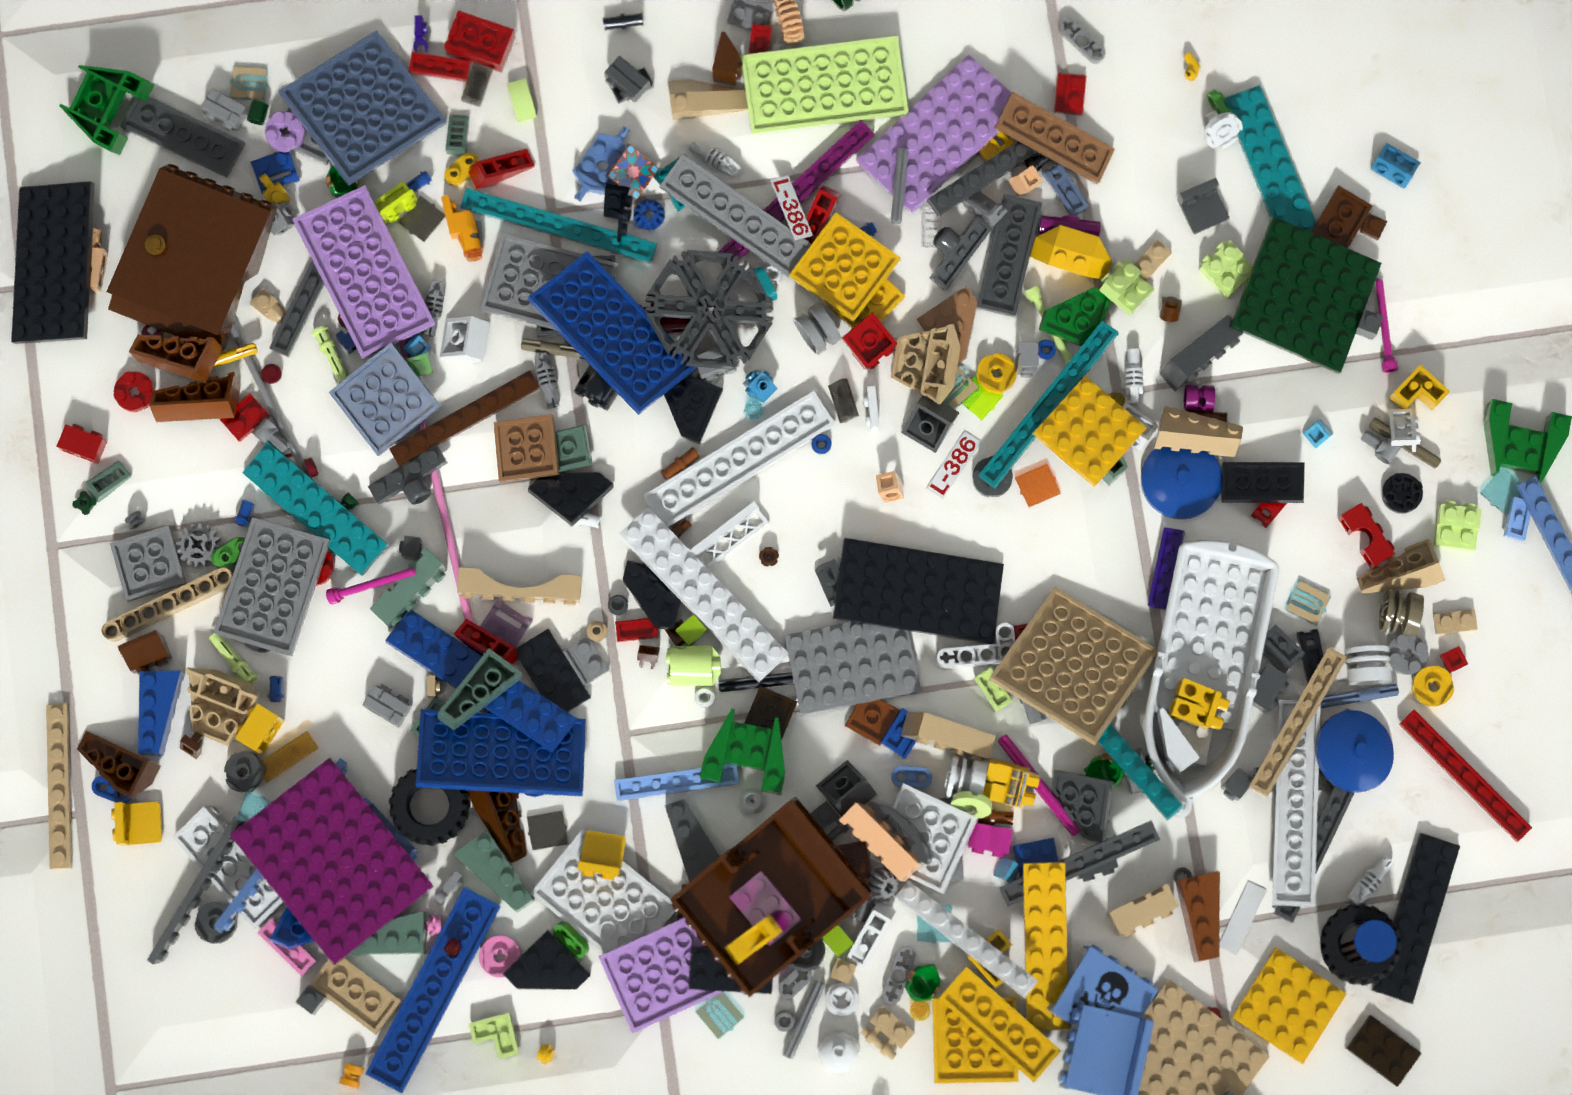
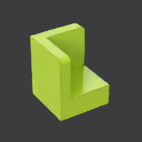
[676,614,707,646]
[822,925,854,958]

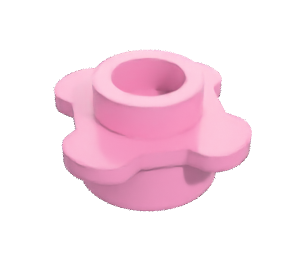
[426,914,441,936]

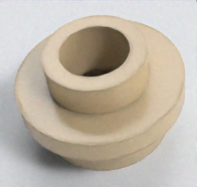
[587,621,607,642]

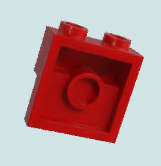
[841,312,898,370]

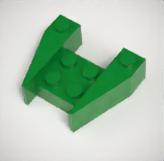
[59,65,155,155]
[1483,399,1572,483]
[700,709,785,795]

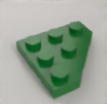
[1038,287,1111,346]

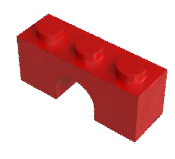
[1338,502,1395,569]

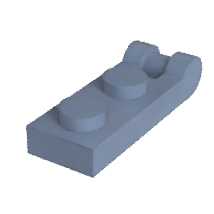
[1042,163,1089,216]

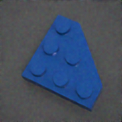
[270,907,314,949]

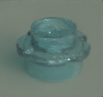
[744,400,763,420]

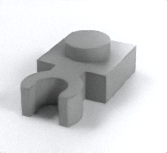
[434,870,464,904]

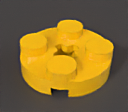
[976,353,1017,395]
[1411,666,1454,707]

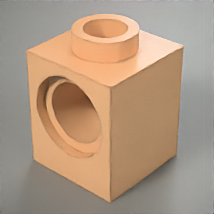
[1008,165,1043,196]
[876,471,904,503]

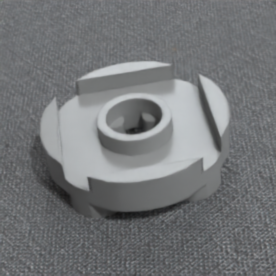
[1386,635,1428,675]

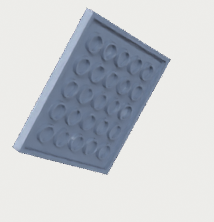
[279,30,447,186]

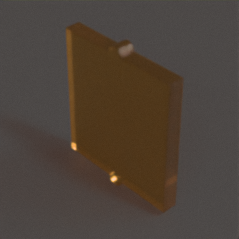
[1015,464,1061,508]

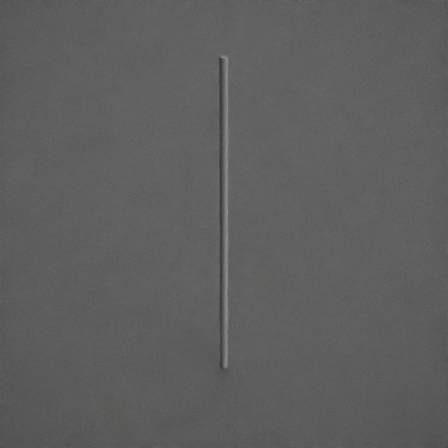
[231,321,309,476]

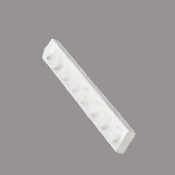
[896,881,1038,998]

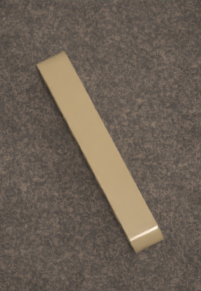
[101,567,233,642]

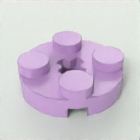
[265,112,306,152]

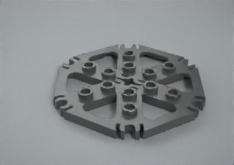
[645,250,774,369]

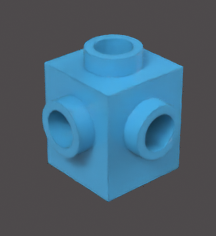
[742,369,778,402]

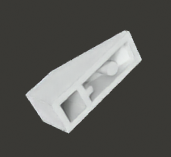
[1157,708,1200,774]
[846,902,896,969]

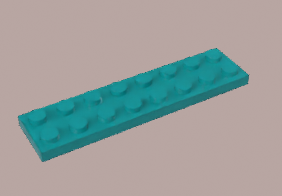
[1224,85,1316,232]
[242,442,389,576]

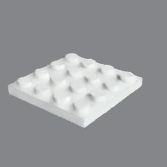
[869,783,978,894]

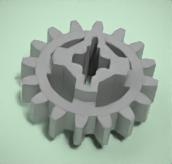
[176,523,221,568]

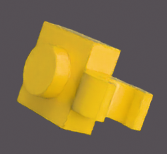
[259,174,291,204]

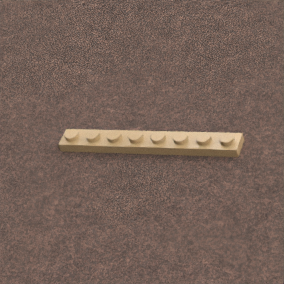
[1249,647,1347,797]
[46,703,72,870]

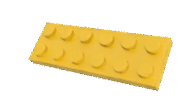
[939,967,1061,1083]

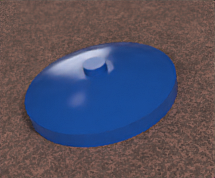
[1140,447,1222,520]
[1315,710,1394,793]

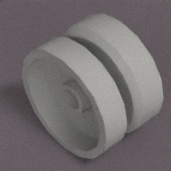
[793,303,841,355]

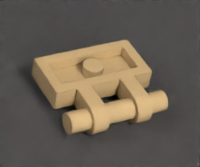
[860,1006,914,1060]

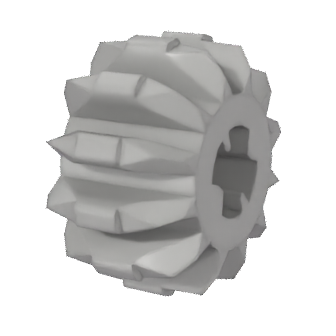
[866,867,900,903]

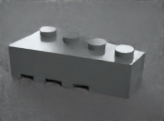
[1159,315,1243,391]
[665,799,720,882]

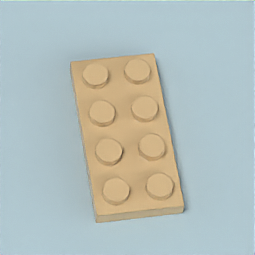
[309,958,402,1035]

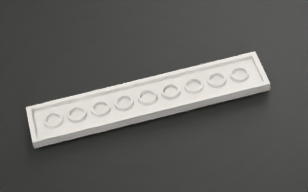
[643,391,835,528]
[618,507,788,682]
[1272,700,1321,907]

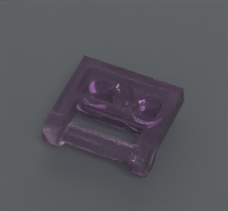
[480,598,533,648]

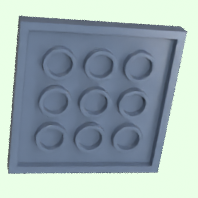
[329,342,442,456]

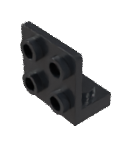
[603,183,633,242]

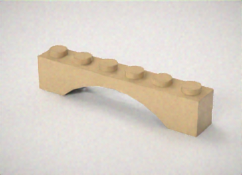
[457,567,582,606]

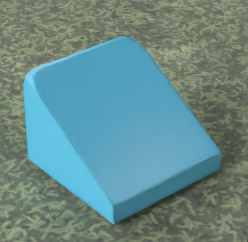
[1302,419,1333,449]
[993,858,1020,883]

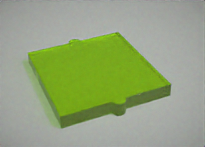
[957,375,1004,421]

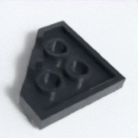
[664,375,723,445]
[528,472,614,527]
[623,560,681,632]
[503,930,591,990]

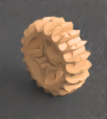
[774,0,804,45]

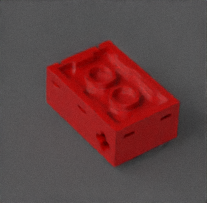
[444,10,516,73]

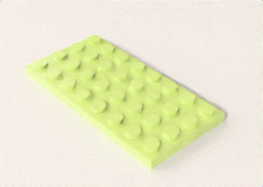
[741,36,909,135]

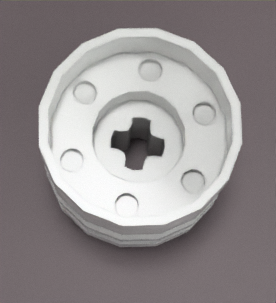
[1346,644,1392,686]
[944,756,988,799]

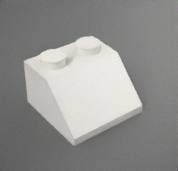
[440,316,490,362]

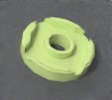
[951,791,992,818]

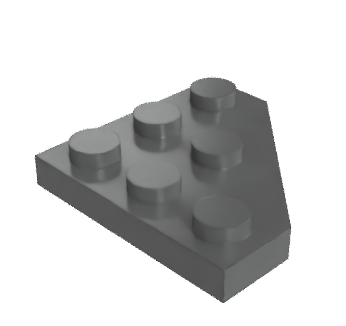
[1052,770,1113,842]

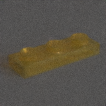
[262,731,319,783]

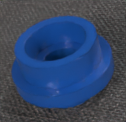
[1038,340,1056,360]
[811,434,832,454]

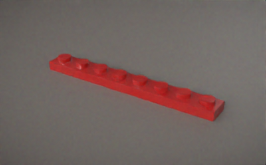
[1399,709,1533,843]

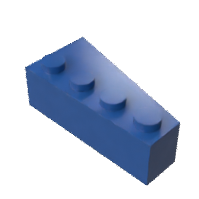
[138,670,185,756]

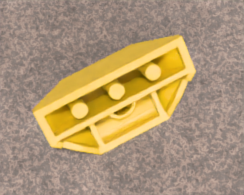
[1030,225,1112,279]

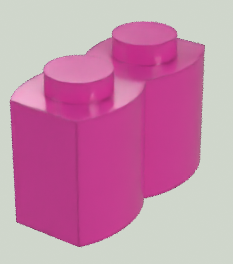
[968,823,1013,858]

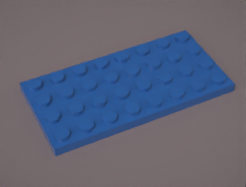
[528,251,697,415]
[416,709,586,797]

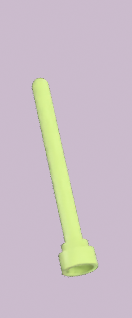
[1024,286,1072,364]

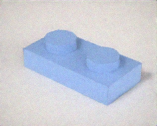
[1503,496,1531,541]

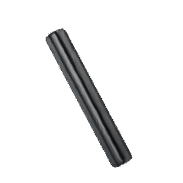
[718,672,794,692]

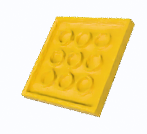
[789,213,901,323]
[1032,376,1147,487]
[1231,948,1347,1064]
[932,997,1018,1084]

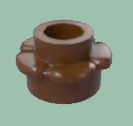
[759,547,779,567]

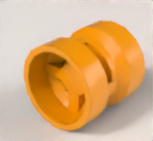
[339,1063,365,1089]

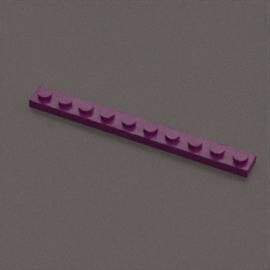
[718,120,875,263]

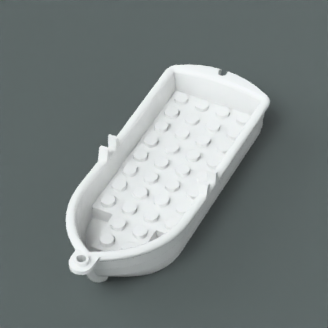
[1144,540,1279,818]

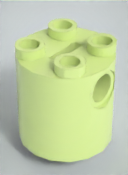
[666,645,721,687]

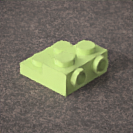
[1199,240,1253,299]
[1099,259,1155,316]
[1434,501,1481,551]

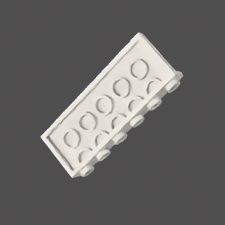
[172,805,283,929]

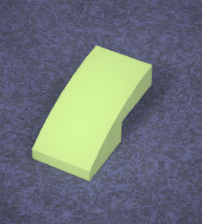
[507,78,537,122]

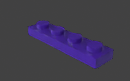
[1148,527,1185,610]

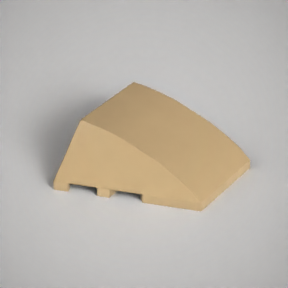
[891,324,961,405]
[186,667,259,745]

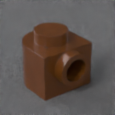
[1159,296,1182,322]

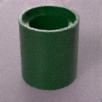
[246,100,269,125]

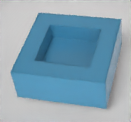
[403,334,432,357]

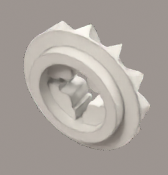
[825,983,858,1017]

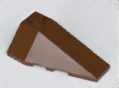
[77,731,161,798]
[467,790,527,864]

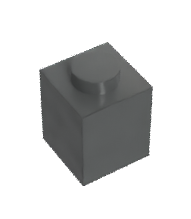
[1356,309,1384,340]
[1221,767,1253,801]
[295,985,328,1015]

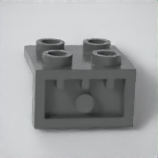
[1177,178,1230,234]

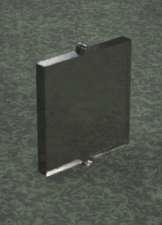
[398,195,446,242]
[527,811,568,851]

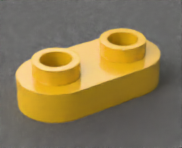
[444,152,479,187]

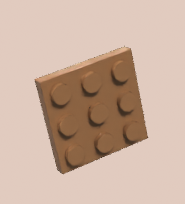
[494,414,560,483]

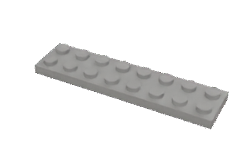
[659,154,812,279]

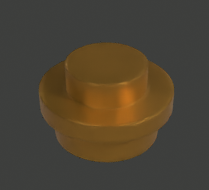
[145,235,166,255]

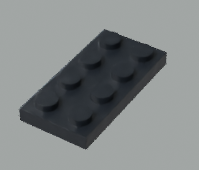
[1221,462,1305,503]
[516,629,591,712]
[688,947,773,994]

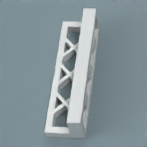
[690,501,769,570]

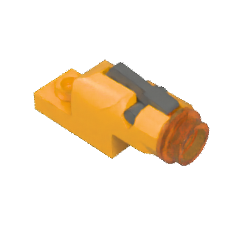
[441,195,483,262]

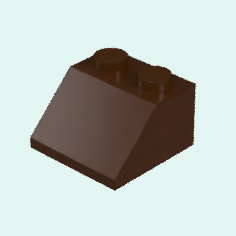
[712,31,743,86]
[117,630,172,675]

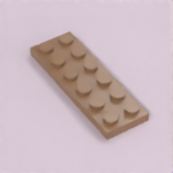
[994,92,1115,184]

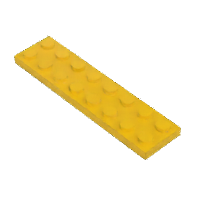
[1023,862,1069,1030]

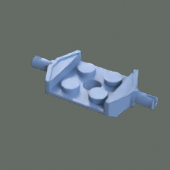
[572,126,630,202]

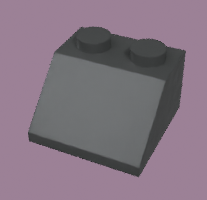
[901,395,959,453]
[816,760,877,817]

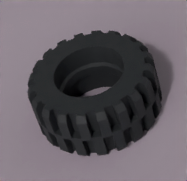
[389,769,470,846]
[1320,903,1401,986]

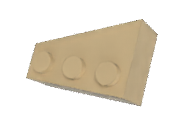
[1107,884,1179,937]

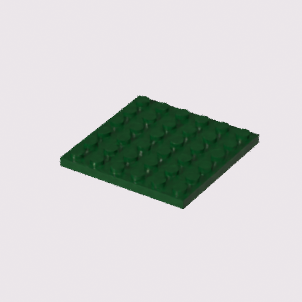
[1230,216,1382,374]

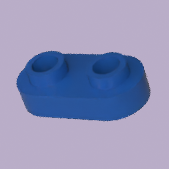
[91,776,132,804]

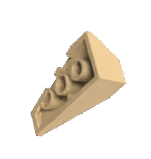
[668,79,748,120]
[1356,539,1445,594]

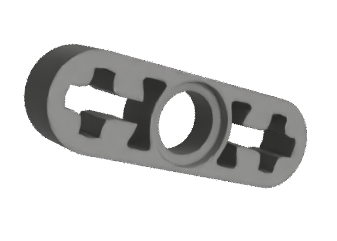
[1059,17,1106,64]
[882,946,916,1005]

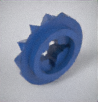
[633,199,665,230]

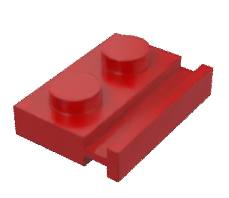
[1054,73,1087,116]
[219,394,270,442]

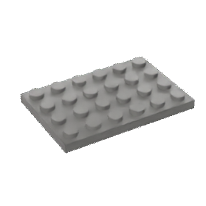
[480,233,619,330]
[213,517,331,657]
[784,622,921,716]

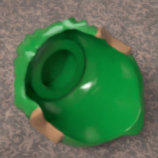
[325,166,359,198]
[1084,753,1125,787]
[905,964,941,1002]

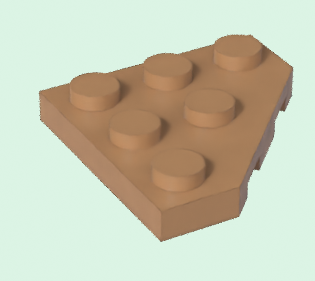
[917,286,978,364]

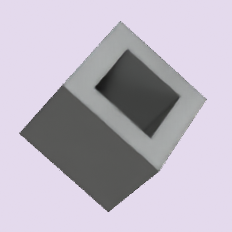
[399,536,423,560]

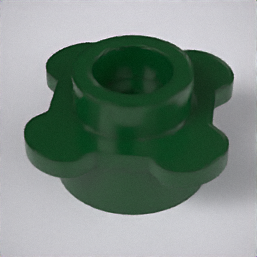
[72,491,97,515]

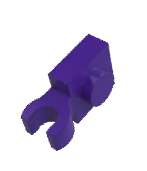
[413,15,429,52]

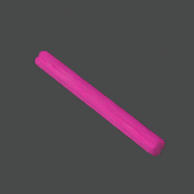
[998,734,1080,836]

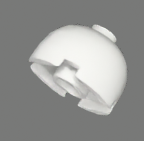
[818,1031,859,1073]

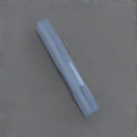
[1321,684,1399,708]

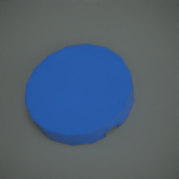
[1354,920,1397,963]

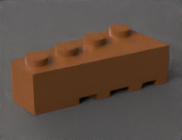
[129,335,223,383]
[149,372,241,422]
[1176,871,1220,962]

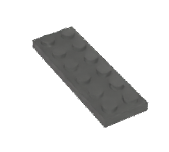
[120,97,246,178]
[977,194,1042,318]

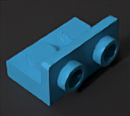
[1371,143,1421,189]

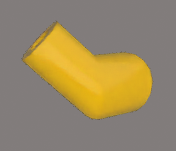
[1183,52,1200,81]

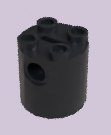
[574,364,618,411]

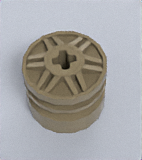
[1379,589,1424,637]

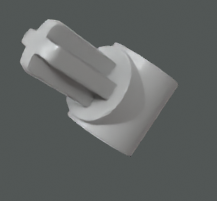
[252,418,290,453]
[1361,430,1401,465]

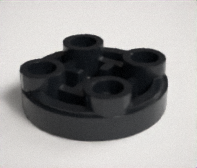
[1381,473,1423,514]

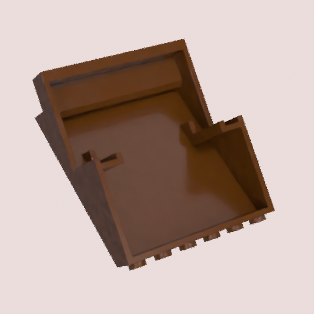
[106,164,278,350]
[670,796,875,998]

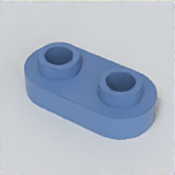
[891,766,932,788]

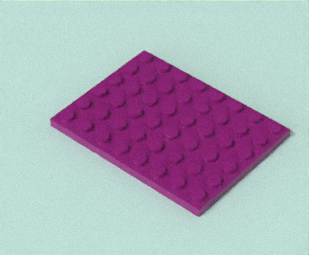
[230,757,434,966]

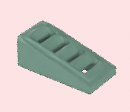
[445,115,470,155]
[86,461,131,503]

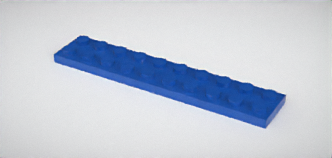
[385,610,577,753]
[365,887,501,1094]

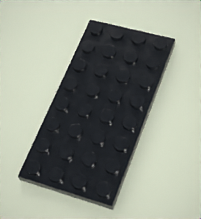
[11,181,95,344]
[832,538,1004,644]

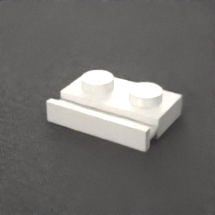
[863,386,879,432]

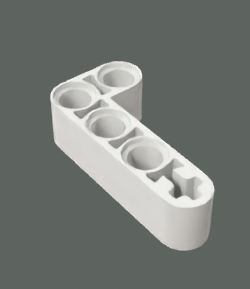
[936,623,1015,669]

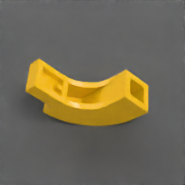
[724,914,782,965]

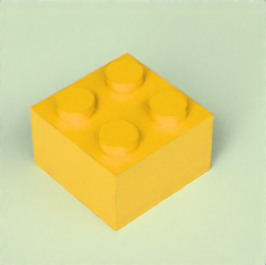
[235,703,284,756]

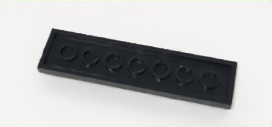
[1371,833,1460,1004]

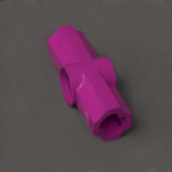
[1039,215,1101,236]

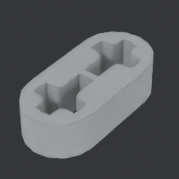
[778,970,812,999]

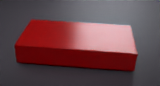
[615,618,658,642]

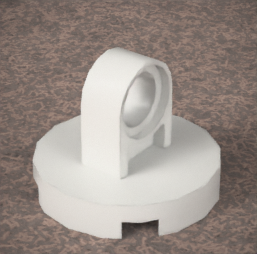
[1203,110,1243,149]

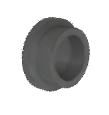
[608,595,628,615]

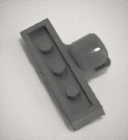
[929,216,993,291]
[368,444,448,505]

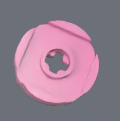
[479,935,521,978]

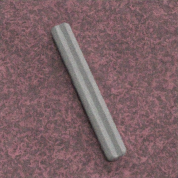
[891,148,908,224]
[783,980,825,1059]

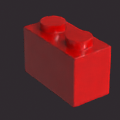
[56,424,107,464]

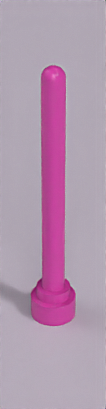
[1375,278,1398,373]
[326,568,416,605]

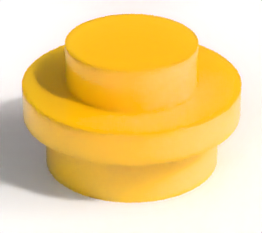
[537,1044,555,1065]

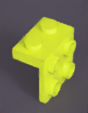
[374,181,418,225]

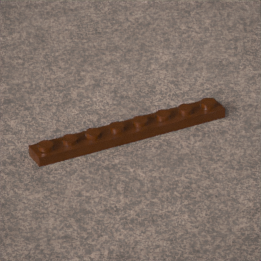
[389,370,540,467]

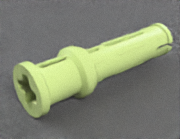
[311,325,349,383]
[209,634,259,684]

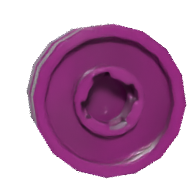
[1183,384,1215,412]

